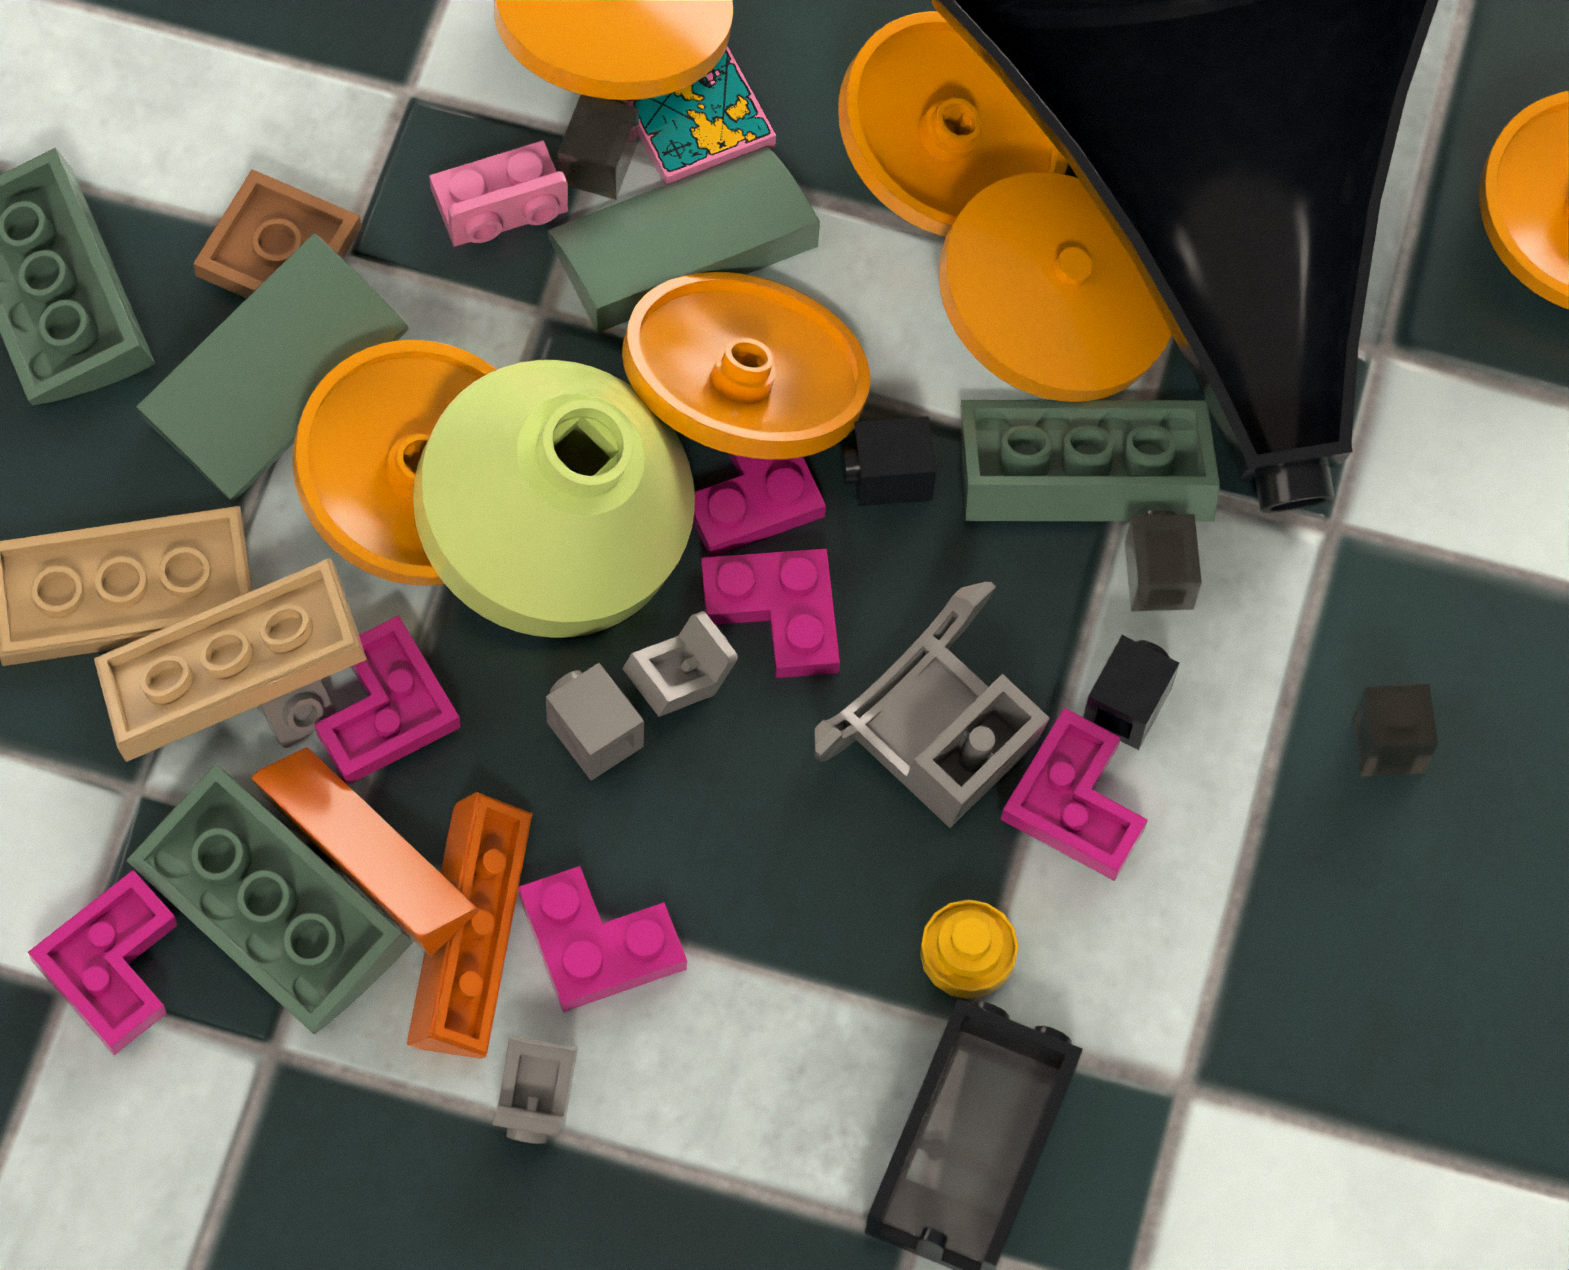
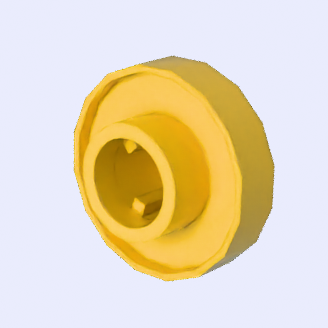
[920,900,1019,999]

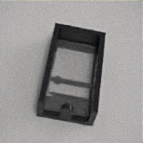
[864,999,1083,1270]

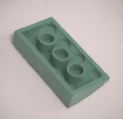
[547,146,820,333]
[0,148,156,405]
[136,233,409,503]
[960,400,1220,522]
[126,763,413,1034]

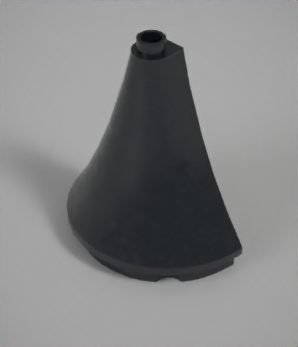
[932,0,1439,513]

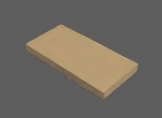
[0,506,253,666]
[94,558,367,762]

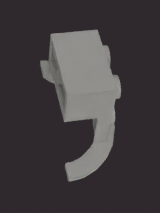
[815,582,1050,828]

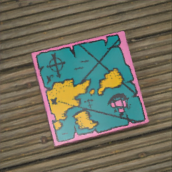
[620,46,776,185]

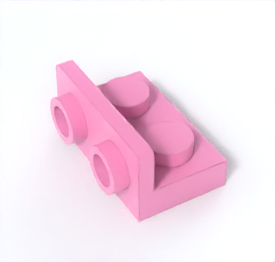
[429,140,568,247]

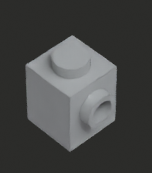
[546,663,644,780]

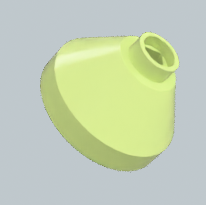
[413,360,695,638]

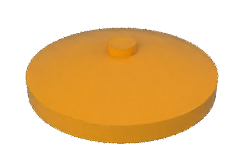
[494,0,733,100]
[838,11,1068,237]
[1479,91,1569,309]
[938,172,1172,402]
[622,272,870,460]
[292,340,497,586]

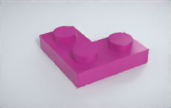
[693,453,826,557]
[701,548,840,678]
[314,615,461,785]
[1001,708,1148,881]
[518,866,687,1012]
[28,870,177,1055]

